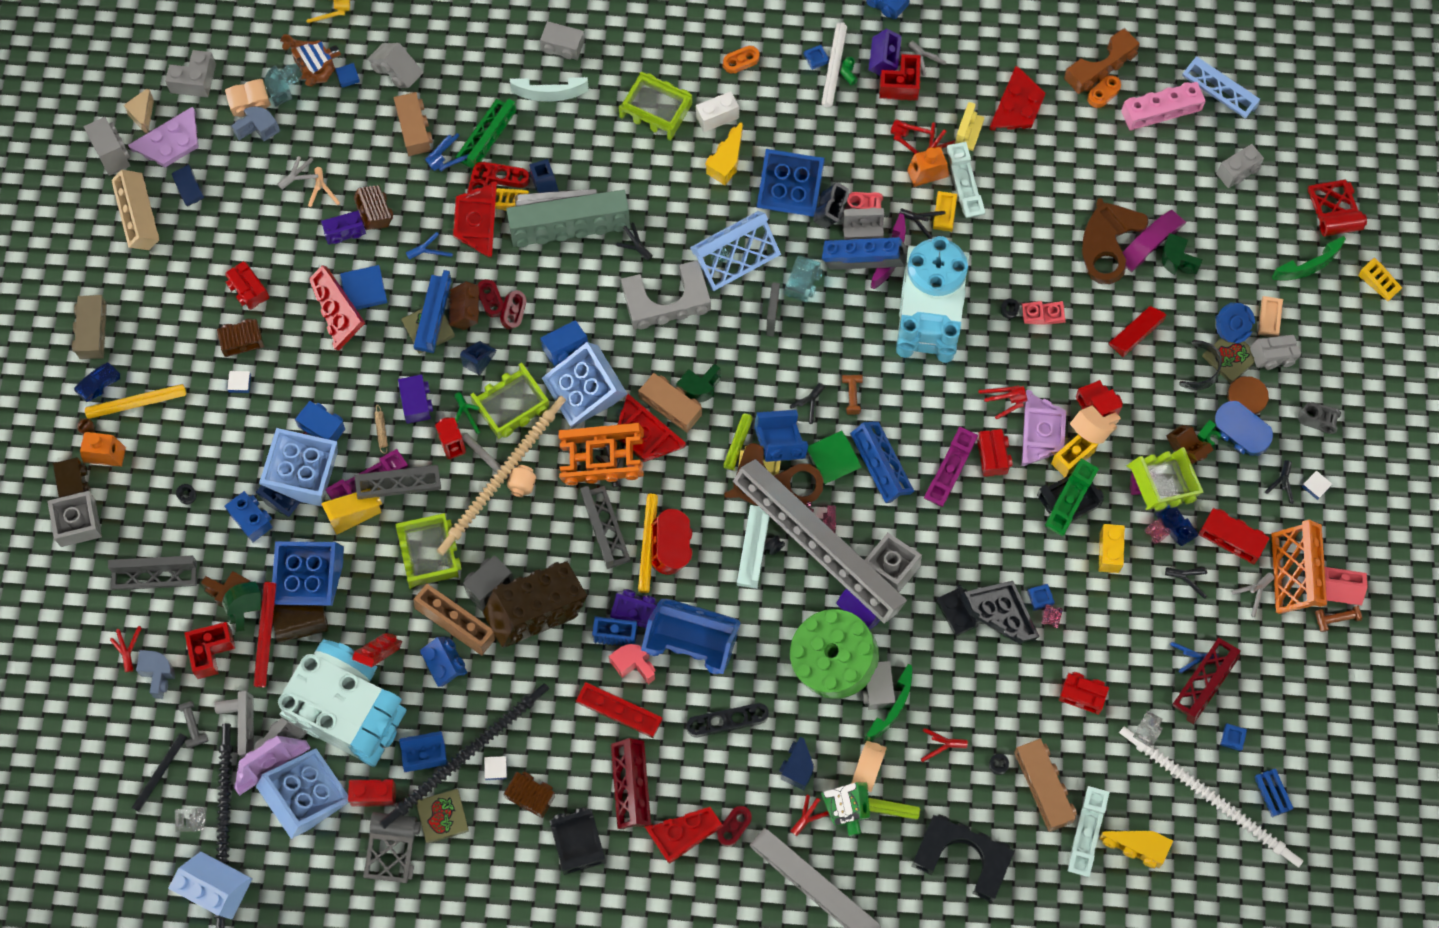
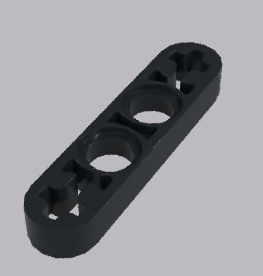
[687,703,769,738]

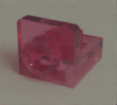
[823,506,836,534]

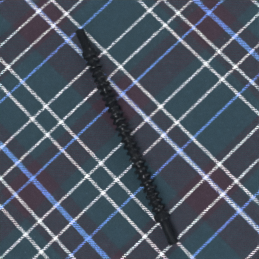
[379,683,549,829]
[214,723,233,928]

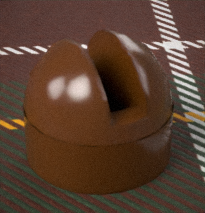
[77,418,95,436]

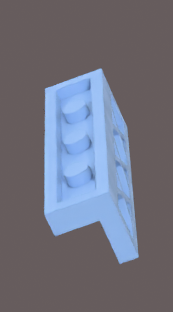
[1182,56,1260,119]

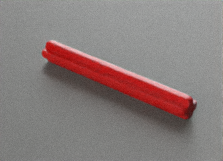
[253,582,276,688]

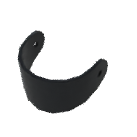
[1179,340,1222,390]

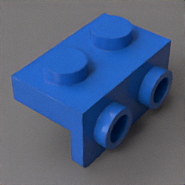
[419,637,467,687]
[399,731,447,772]

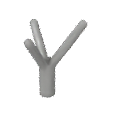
[908,41,946,76]
[277,156,319,190]
[1231,573,1275,617]

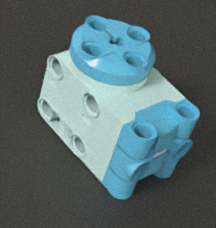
[896,236,969,363]
[278,639,407,767]

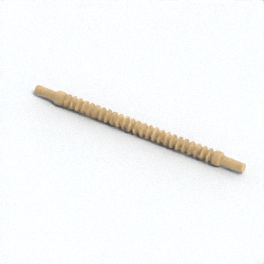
[436,396,566,556]

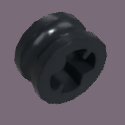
[1001,298,1020,319]
[176,484,197,505]
[764,535,785,556]
[989,754,1009,775]

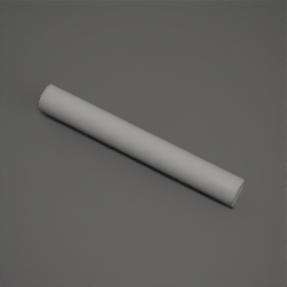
[462,433,509,480]

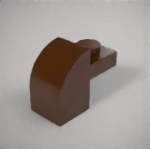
[1166,425,1213,464]
[201,571,251,608]

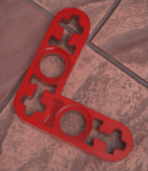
[467,162,530,193]

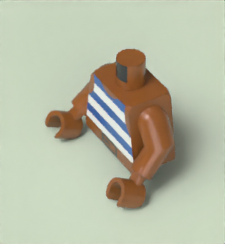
[280,34,341,87]

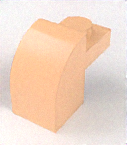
[1070,405,1121,444]
[851,740,887,792]

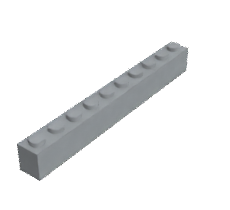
[733,459,907,623]

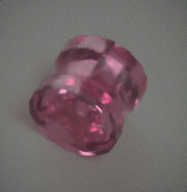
[1144,519,1171,544]
[1041,604,1063,628]

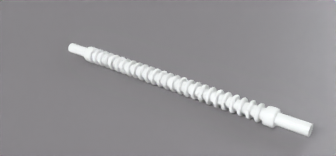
[1119,726,1303,868]

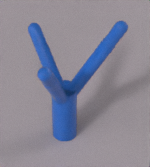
[406,232,453,259]
[1170,642,1219,673]

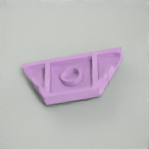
[128,107,199,167]
[1021,390,1066,466]
[235,736,311,796]

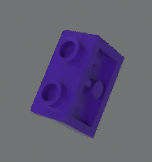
[321,210,366,245]
[610,589,658,628]

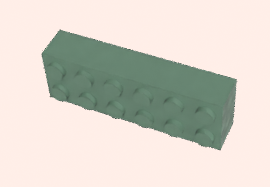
[506,189,630,248]

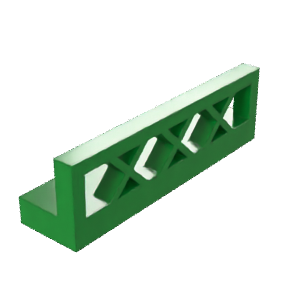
[455,98,517,169]

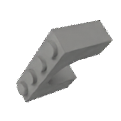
[621,260,711,330]

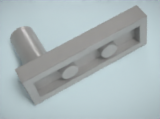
[215,691,254,758]

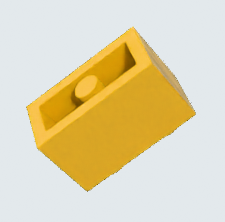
[1051,434,1098,477]
[1098,524,1125,573]

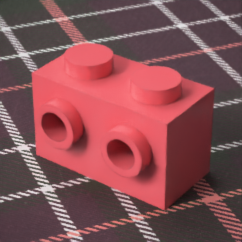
[1325,567,1368,606]

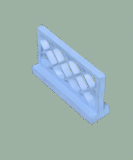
[690,211,781,291]

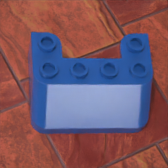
[641,599,741,674]

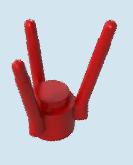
[890,119,934,154]
[978,385,1028,419]

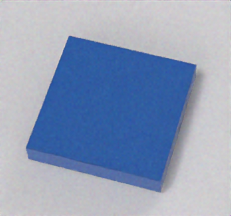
[340,265,388,310]

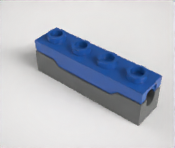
[822,237,908,270]

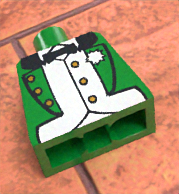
[821,782,870,836]

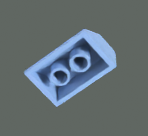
[168,852,253,919]

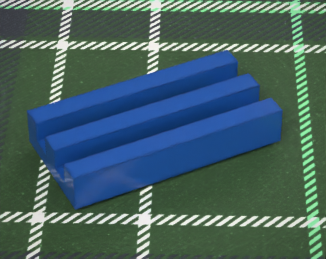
[1254,768,1294,817]

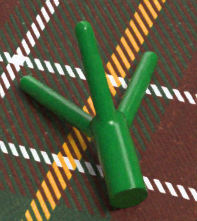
[454,392,480,434]

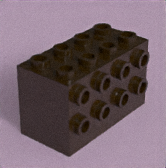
[483,561,587,648]

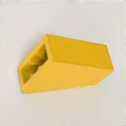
[321,489,382,535]

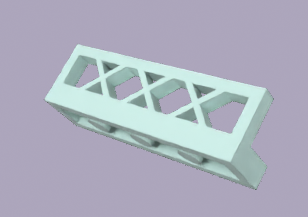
[737,505,770,589]

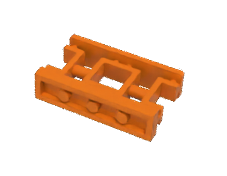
[559,423,644,485]

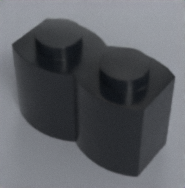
[814,182,849,229]

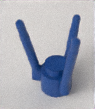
[425,133,469,171]

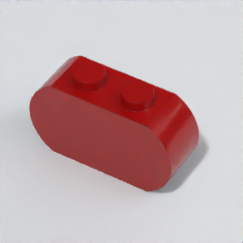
[651,509,692,575]

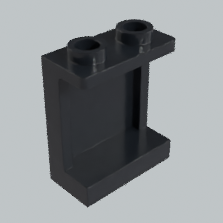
[1037,475,1104,522]
[549,807,606,875]

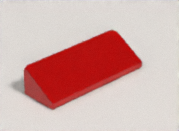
[1109,306,1166,357]

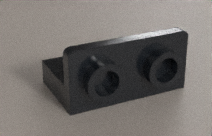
[936,585,980,637]

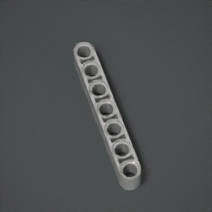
[750,828,881,928]

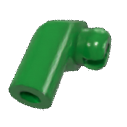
[840,56,858,86]

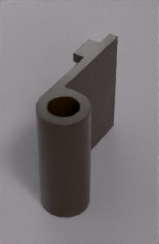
[273,605,329,643]

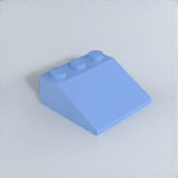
[542,342,627,427]
[259,428,338,507]
[256,748,349,839]

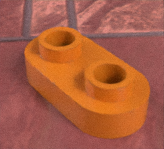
[723,46,759,74]
[1088,76,1121,108]

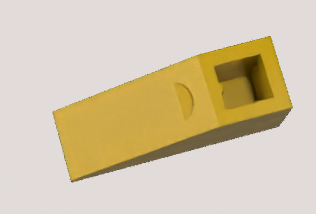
[705,122,743,186]
[1099,831,1173,869]

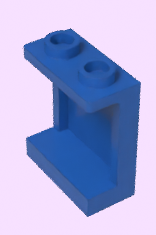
[754,410,808,462]

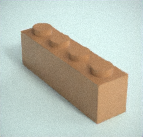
[414,584,495,656]
[1014,738,1077,832]

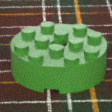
[790,609,879,699]

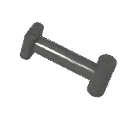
[178,701,209,749]

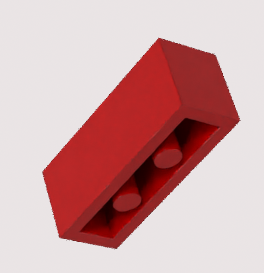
[1198,508,1269,565]

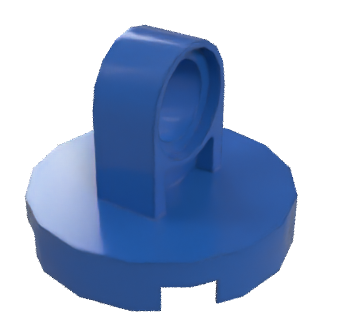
[1216,302,1255,343]

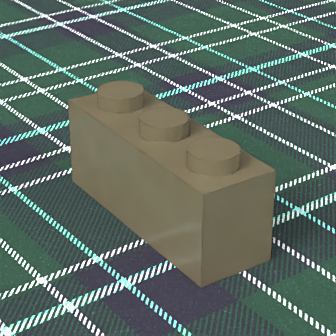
[72,295,107,359]

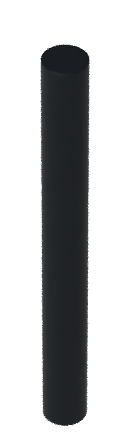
[132,733,187,812]

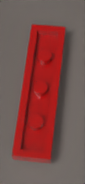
[352,633,402,667]
[576,682,663,738]

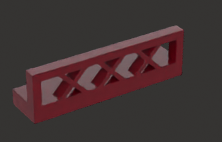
[1172,637,1241,725]
[611,738,651,830]

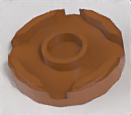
[1227,376,1269,415]

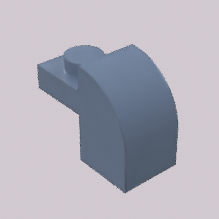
[231,106,280,141]
[136,650,175,699]

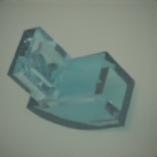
[265,63,302,107]

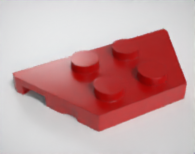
[989,66,1046,131]
[453,182,497,258]
[617,394,686,462]

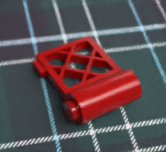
[1307,179,1367,237]

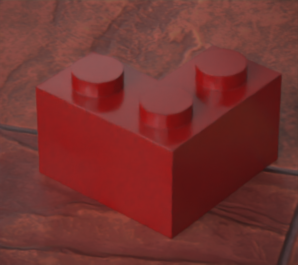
[879,54,921,101]
[1075,380,1123,417]
[184,622,236,679]

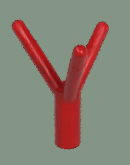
[926,122,955,150]
[110,626,141,673]
[921,728,968,762]
[790,795,829,836]

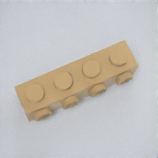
[111,170,159,250]

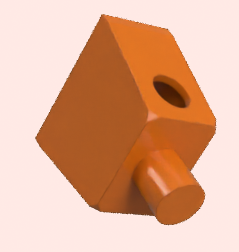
[907,147,949,187]
[80,432,126,467]

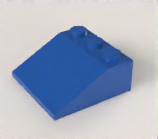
[757,149,825,217]
[272,541,344,606]

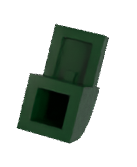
[1161,233,1203,275]
[676,364,721,402]
[222,581,261,632]

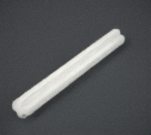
[821,22,847,108]

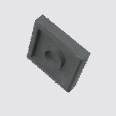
[766,283,780,337]

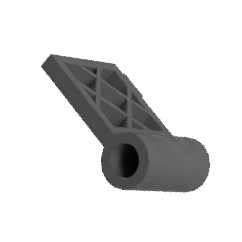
[363,812,421,883]

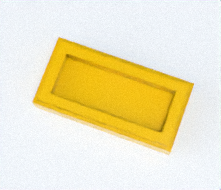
[933,191,957,232]

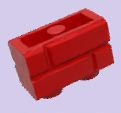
[225,261,269,310]
[435,417,466,460]
[977,429,1012,477]
[1058,672,1109,715]
[348,780,396,807]

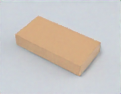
[1258,296,1283,337]

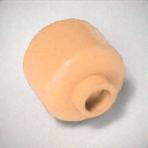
[507,465,536,497]

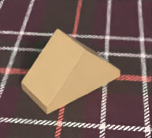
[124,89,154,133]

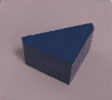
[460,341,497,376]
[256,485,300,517]

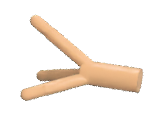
[308,167,340,207]

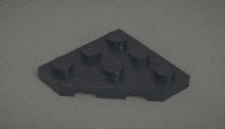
[960,581,1040,644]

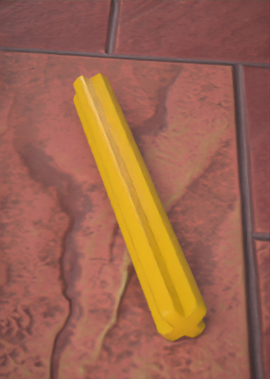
[85,384,186,419]
[638,494,658,593]

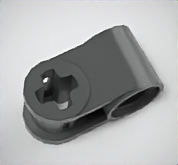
[1298,402,1341,434]

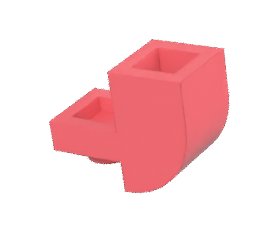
[609,644,656,684]

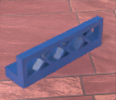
[413,270,452,353]
[850,421,914,503]

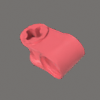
[845,192,883,209]

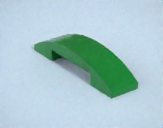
[1272,236,1346,281]
[1045,458,1099,537]
[865,663,912,742]

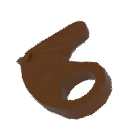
[1082,198,1148,285]
[724,443,823,506]

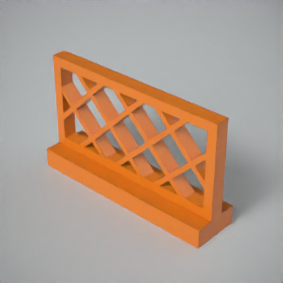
[1271,520,1327,614]

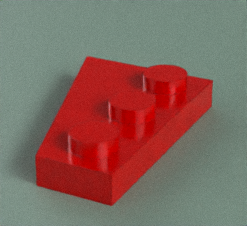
[645,807,723,864]

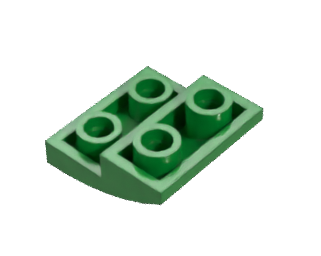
[807,430,862,485]

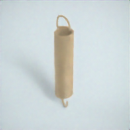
[374,405,388,454]

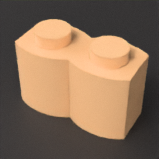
[225,79,271,117]

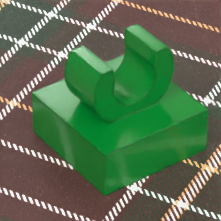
[1197,420,1221,448]

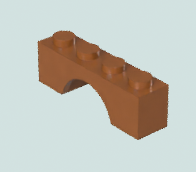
[1064,28,1140,94]

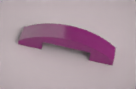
[1123,209,1186,272]
[871,213,906,289]
[924,426,978,507]
[325,449,408,500]

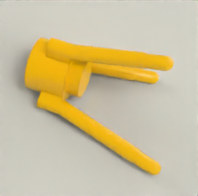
[307,0,350,23]

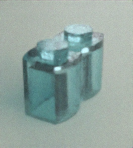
[785,255,823,302]

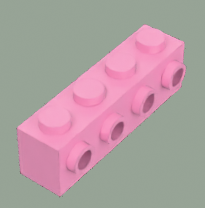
[1121,82,1205,131]

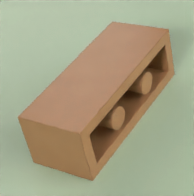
[393,92,433,156]
[638,373,702,433]

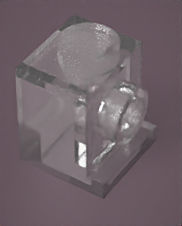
[1133,710,1163,748]
[175,808,206,832]

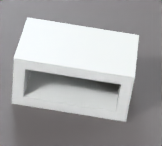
[696,91,739,132]

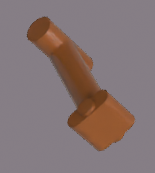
[842,375,863,415]
[1315,605,1363,632]

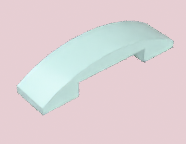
[510,77,589,102]
[947,142,985,218]
[1067,786,1110,877]

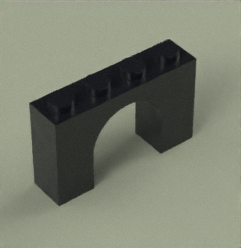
[911,814,1015,903]

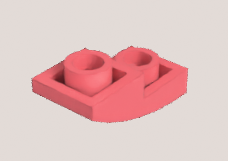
[1022,301,1066,324]

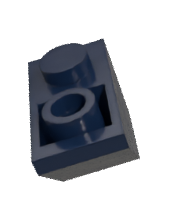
[529,159,559,193]
[779,737,814,791]

